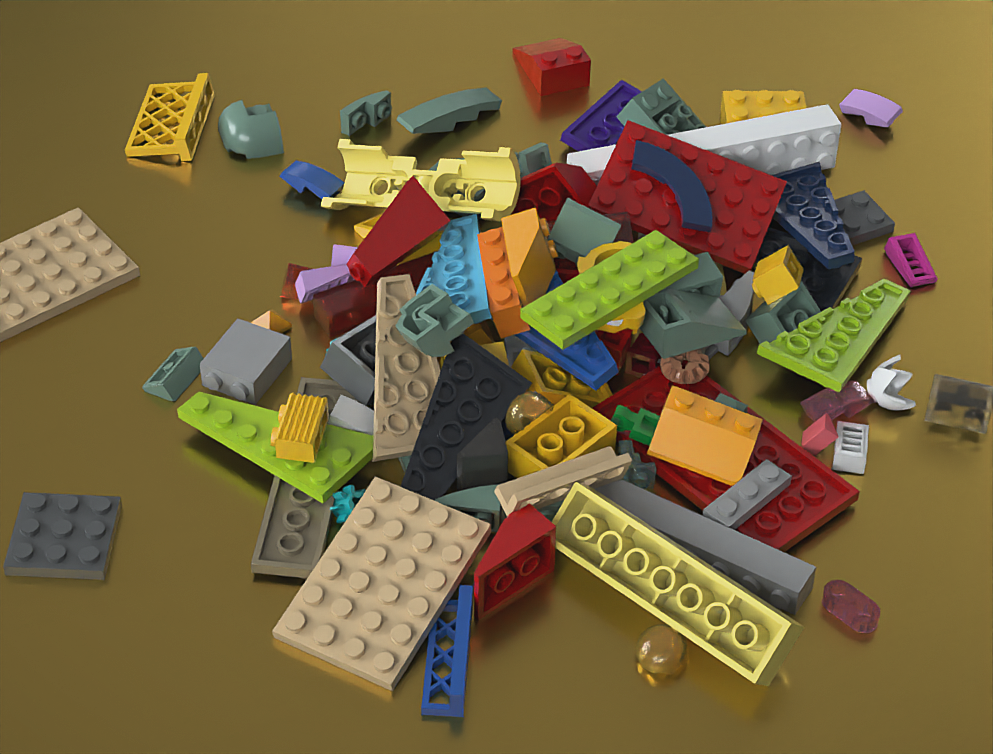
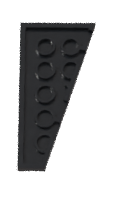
[752,227,862,312]

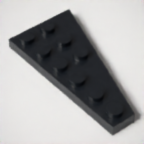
[400,334,532,501]

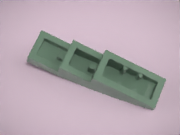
[397,87,502,134]

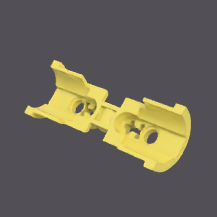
[321,139,520,221]

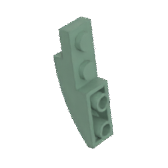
[435,484,564,532]

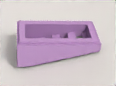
[295,264,353,303]

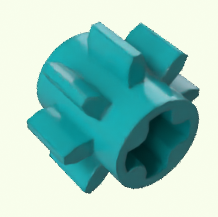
[330,485,366,523]

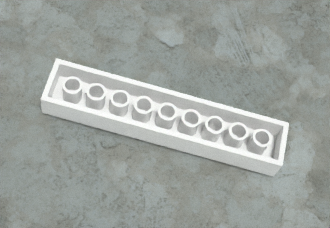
[567,104,841,185]

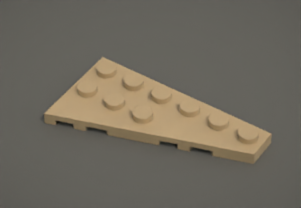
[373,274,441,462]

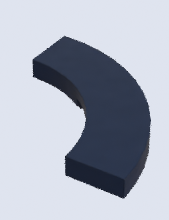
[631,140,713,233]

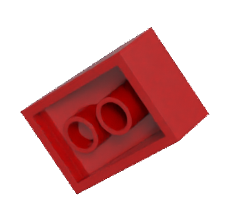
[513,38,591,96]
[474,503,556,621]

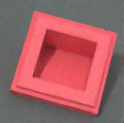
[801,413,839,456]

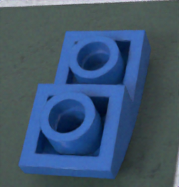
[279,160,345,199]

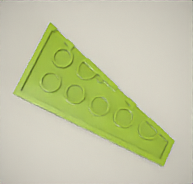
[756,279,911,393]
[177,392,373,504]

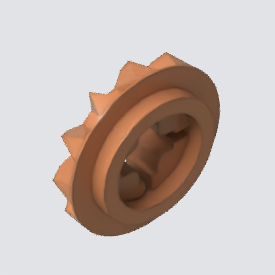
[660,348,710,384]

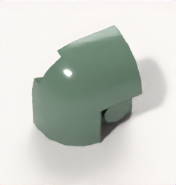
[218,100,284,159]
[395,284,474,357]

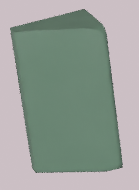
[142,347,204,401]

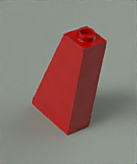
[346,176,451,287]

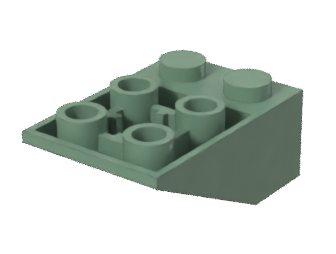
[616,78,707,135]
[640,288,747,359]

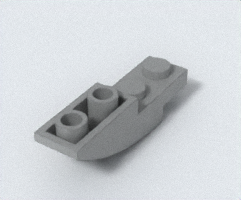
[701,270,754,360]

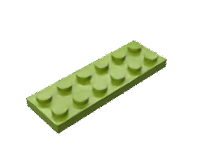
[520,230,699,350]

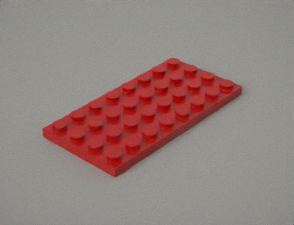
[592,360,860,552]

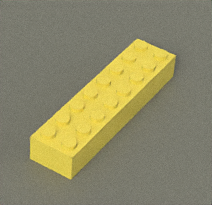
[552,482,804,686]

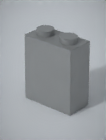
[200,318,292,405]

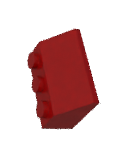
[511,162,597,225]

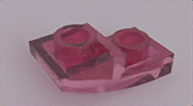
[800,380,874,422]

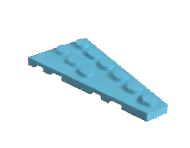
[416,214,492,324]

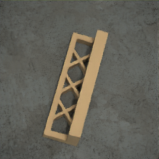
[494,446,633,516]

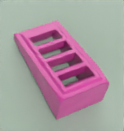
[884,233,938,287]

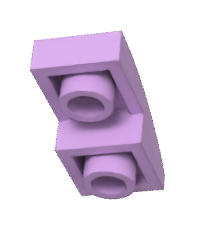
[839,89,903,127]

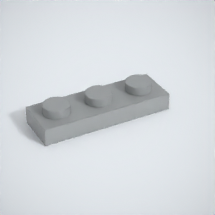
[703,459,792,530]

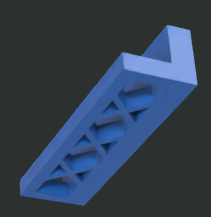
[421,585,473,717]

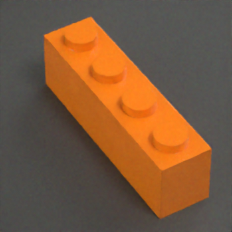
[477,226,530,339]

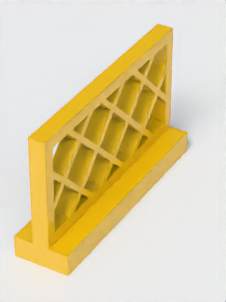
[125,73,215,161]

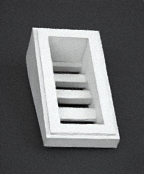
[832,421,869,474]

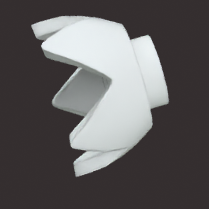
[867,355,917,410]

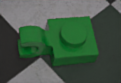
[611,405,660,446]

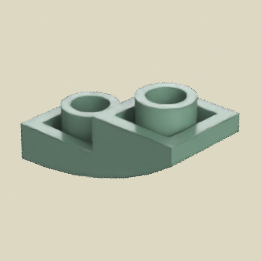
[340,90,392,136]

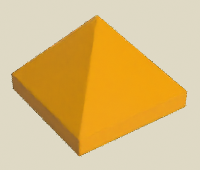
[251,310,292,334]

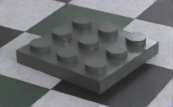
[3,492,122,580]

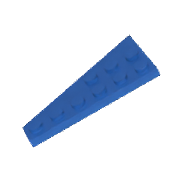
[490,271,619,390]

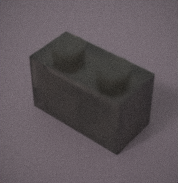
[924,374,993,434]

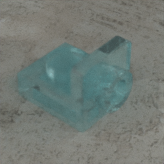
[617,440,656,489]

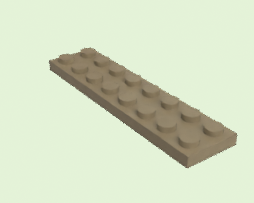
[251,377,360,578]

